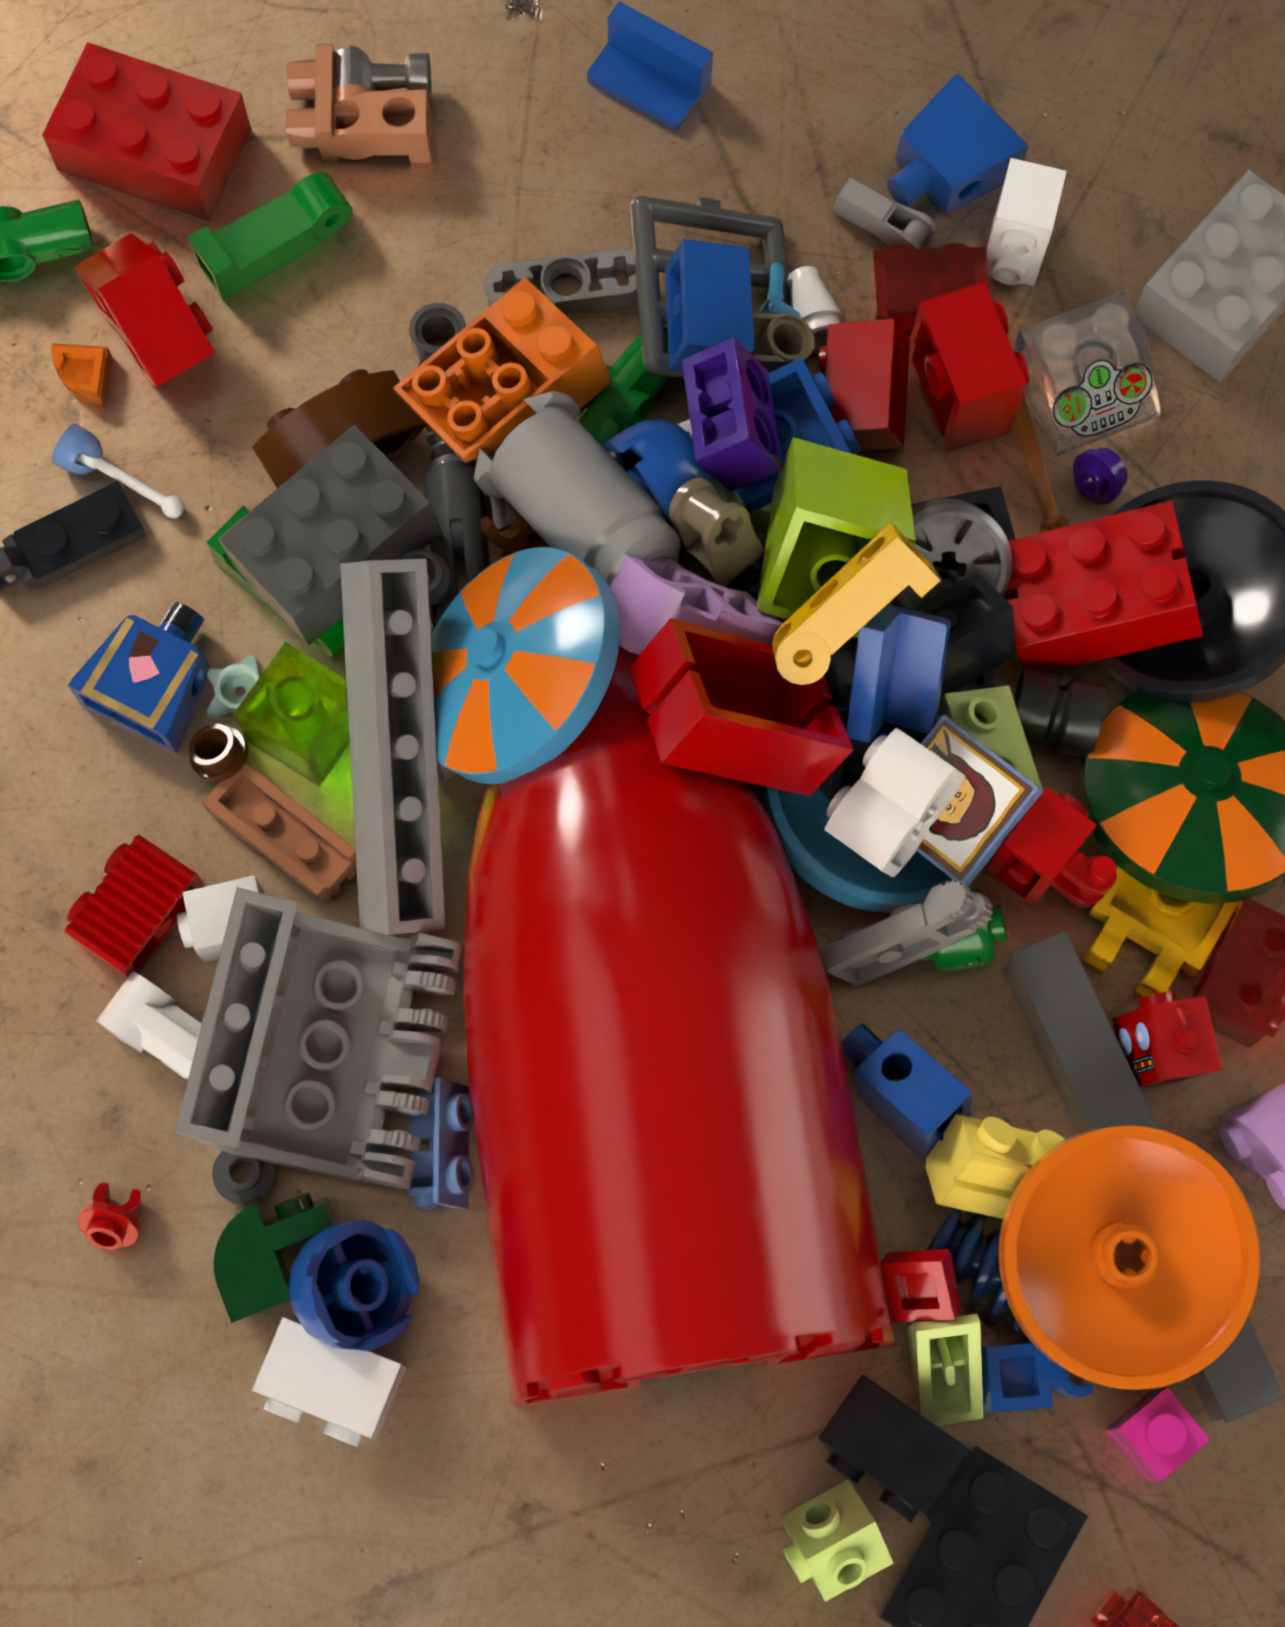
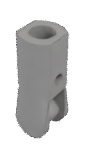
[833,177,937,260]

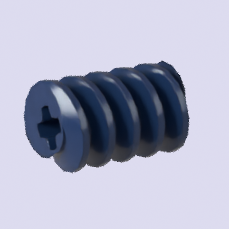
[927,1208,1022,1332]

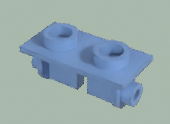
[407,1077,474,1210]

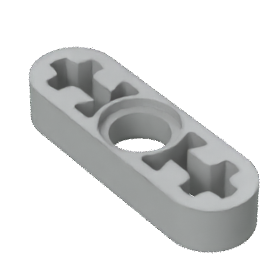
[485,248,638,315]

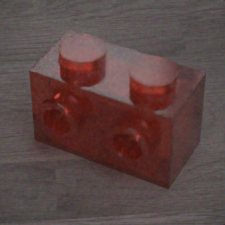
[1191,897,1285,1048]

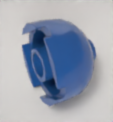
[602,419,715,531]
[288,1220,420,1351]

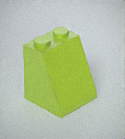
[757,437,916,639]

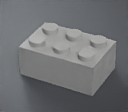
[1132,170,1285,383]

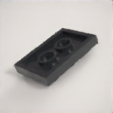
[877,1446,1088,1627]

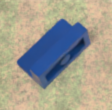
[587,1,713,130]
[665,239,754,373]
[846,604,951,743]

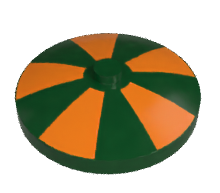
[1080,692,1285,903]

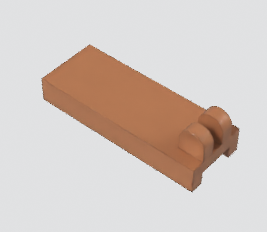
[201,762,357,903]

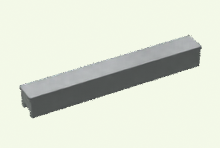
[1003,931,1285,1423]

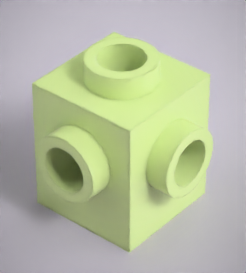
[781,1479,893,1602]

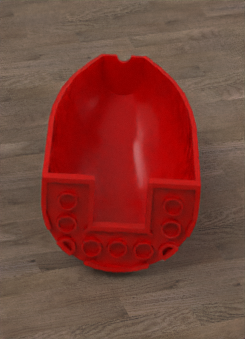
[463,646,896,1406]

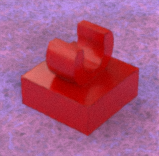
[880,1249,962,1322]

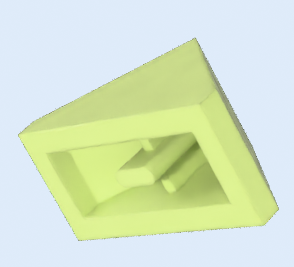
[904,1314,984,1426]

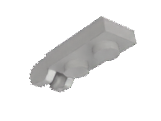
[819,880,994,987]

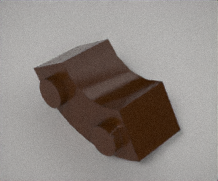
[252,369,427,489]

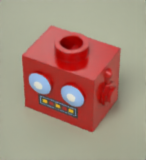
[1112,991,1223,1088]

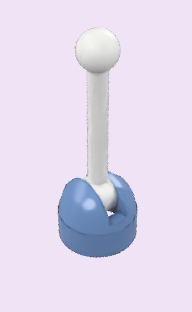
[52,423,185,518]

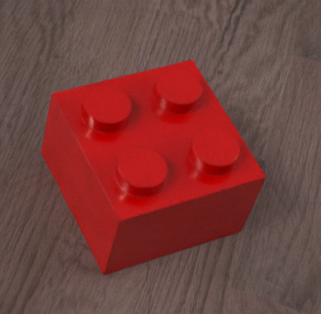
[909,282,1030,453]

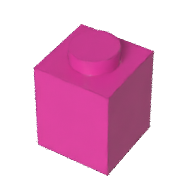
[1104,1387,1210,1482]

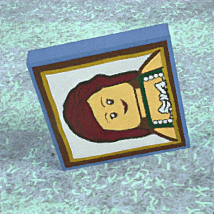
[916,715,1043,887]

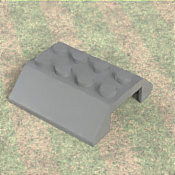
[174,887,464,1189]

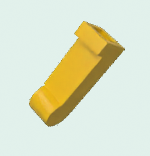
[772,522,940,685]

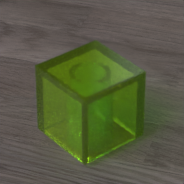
[233,642,350,787]

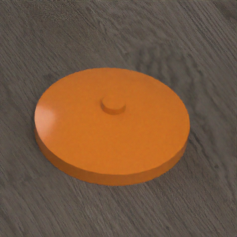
[998,1126,1260,1390]

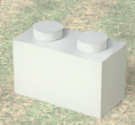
[252,1317,407,1447]

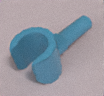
[758,263,799,316]

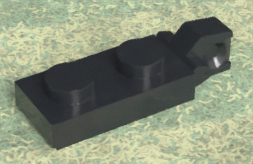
[0,481,146,591]

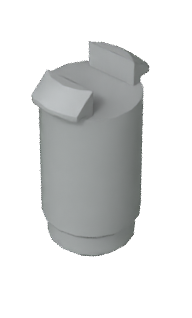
[474,391,681,586]

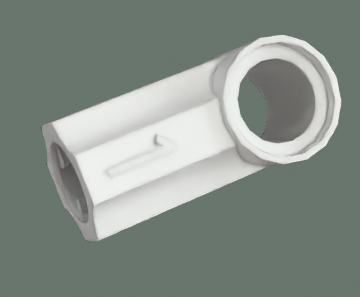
[96,971,202,1080]

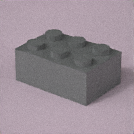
[218,425,443,646]

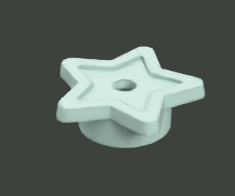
[207,655,280,728]

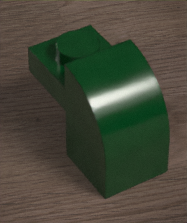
[213,1192,336,1323]

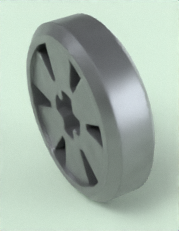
[890,499,1012,610]

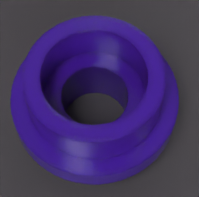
[1073,448,1128,505]

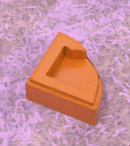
[51,343,112,407]

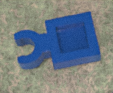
[981,1343,1094,1412]

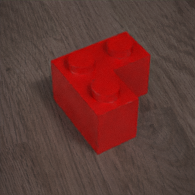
[73,233,215,388]

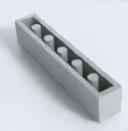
[340,559,445,935]

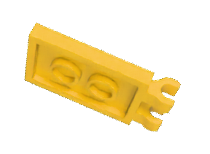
[1082,865,1240,997]

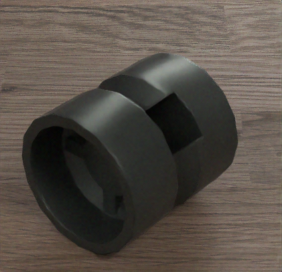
[1014,667,1107,758]

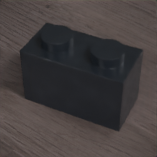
[818,1374,975,1525]

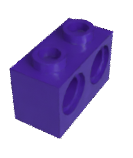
[682,337,783,491]

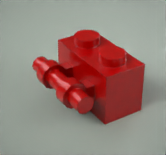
[985,787,1118,909]

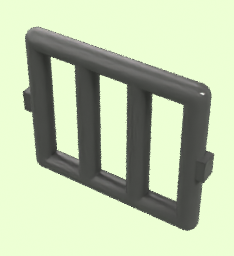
[630,196,790,378]

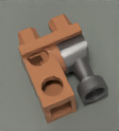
[286,44,433,163]

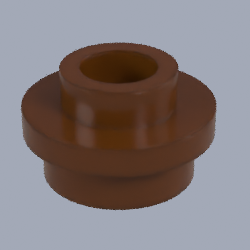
[189,724,248,782]

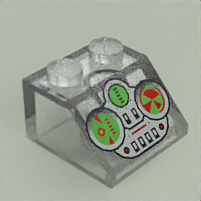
[1013,291,1161,456]

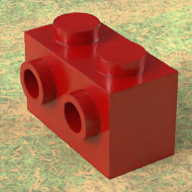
[819,319,910,451]

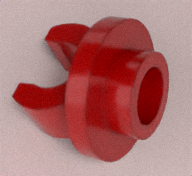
[77,1182,142,1250]

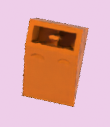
[393,277,612,463]

